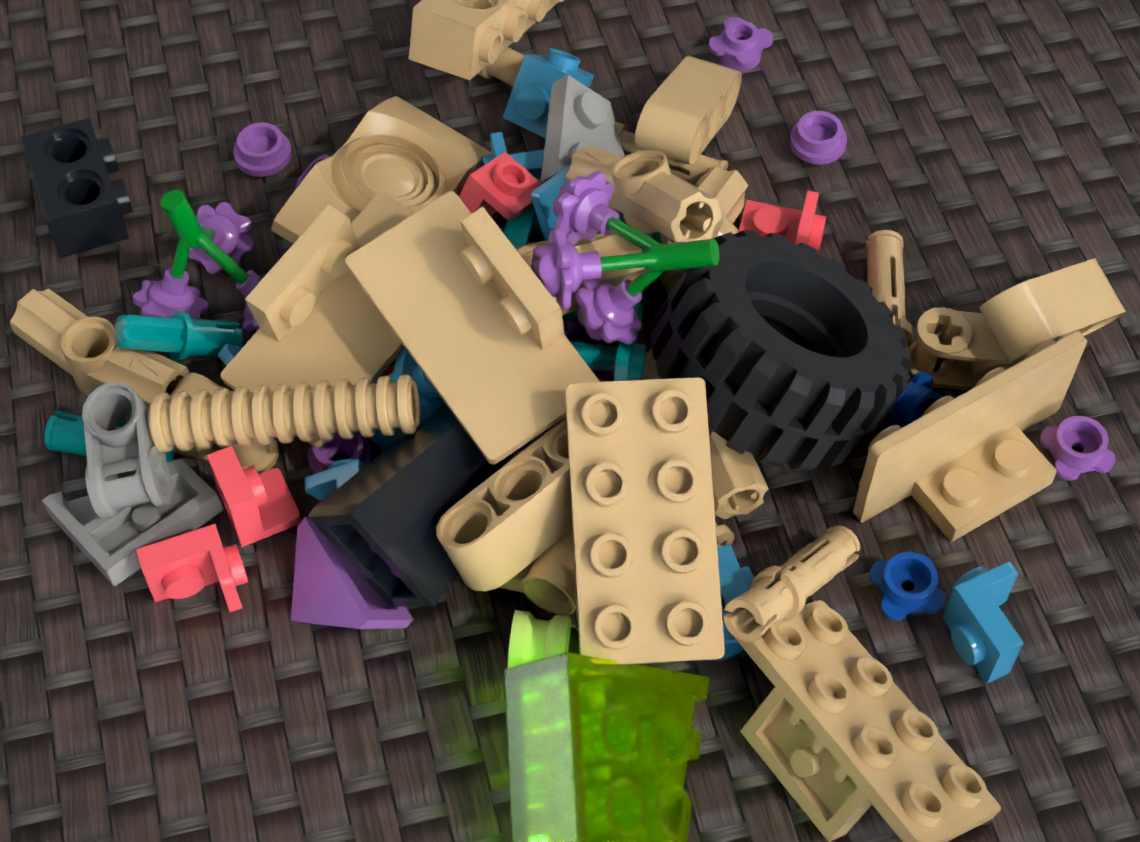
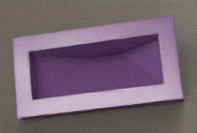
[291,517,414,629]

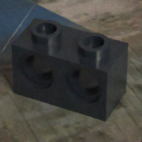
[21,118,133,258]

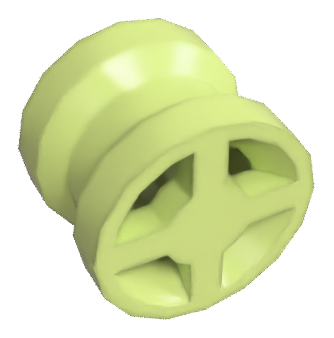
[508,610,571,684]

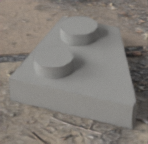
[541,75,624,183]
[41,459,224,587]

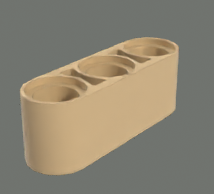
[634,56,742,165]
[979,258,1126,364]
[436,419,573,591]

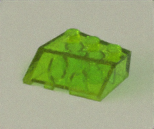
[505,652,710,842]

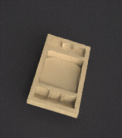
[271,96,491,244]

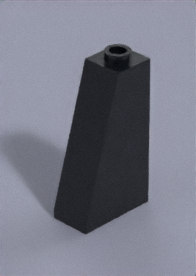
[308,403,517,607]

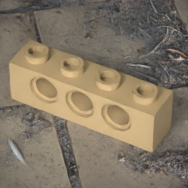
[409,0,564,80]

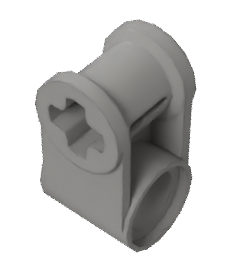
[82,382,172,519]

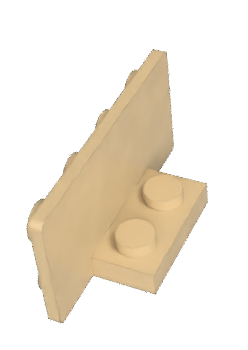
[345,191,600,464]
[221,192,415,447]
[853,331,1088,542]
[565,378,725,667]
[735,600,1001,842]

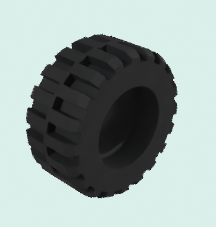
[651,230,910,471]

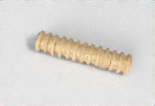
[148,374,420,452]

